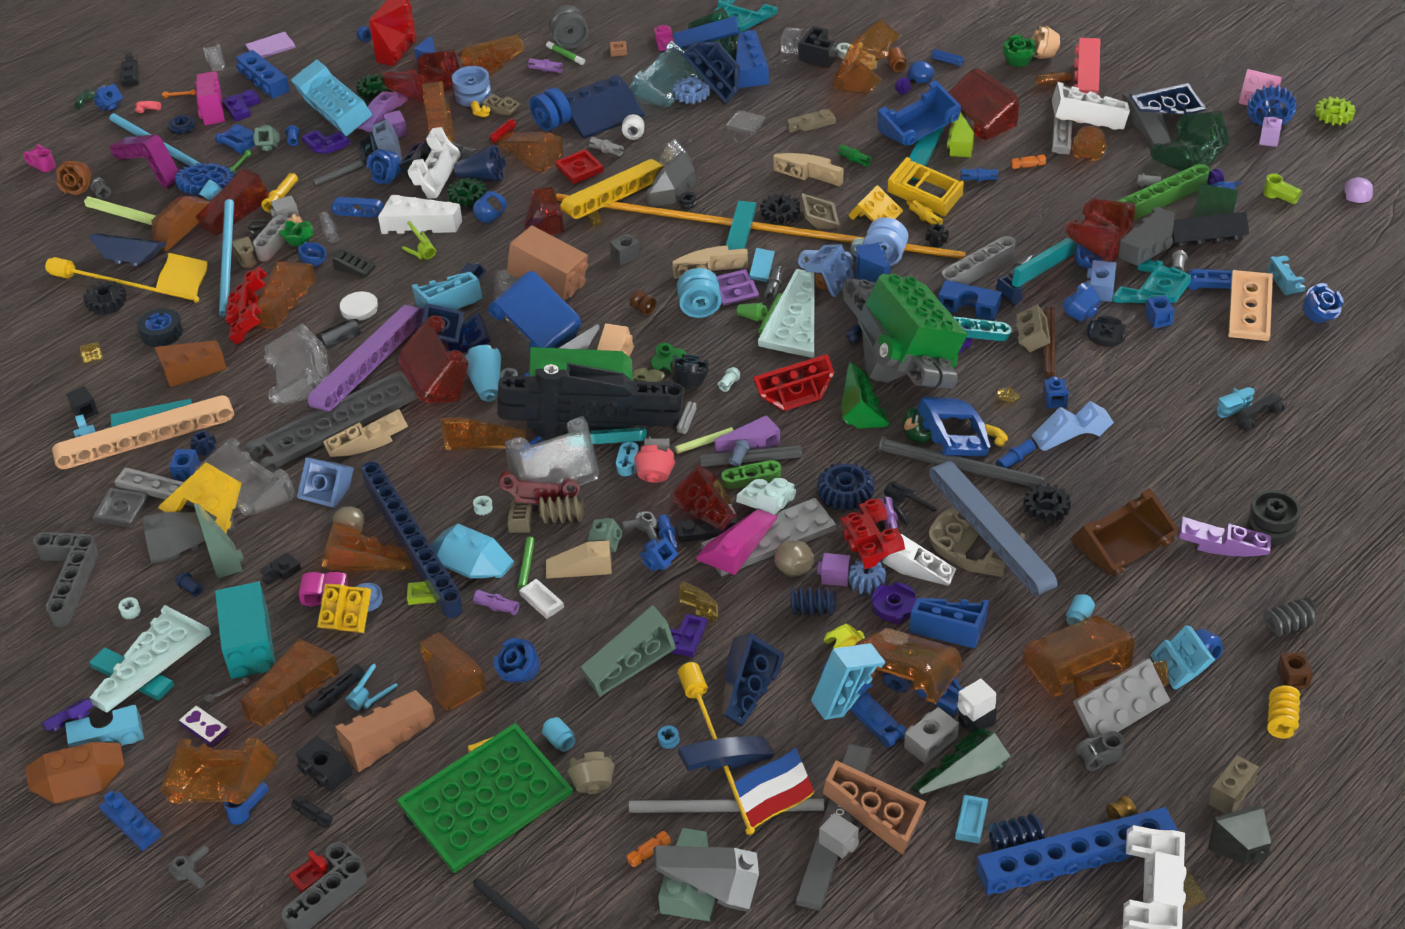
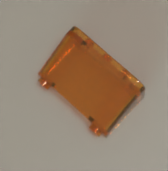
[1023,616,1135,698]
[854,627,962,704]
[160,738,278,804]

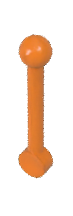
[162,89,196,98]

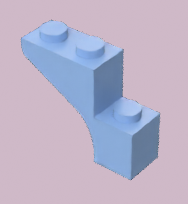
[1032,401,1114,451]

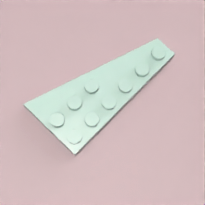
[758,269,814,358]
[90,605,211,713]

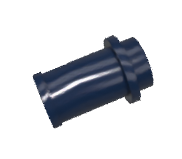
[176,572,203,597]

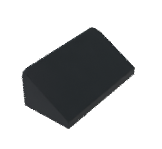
[359,133,378,164]
[316,319,361,348]

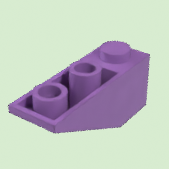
[714,415,780,453]

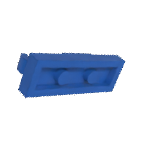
[99,791,162,851]

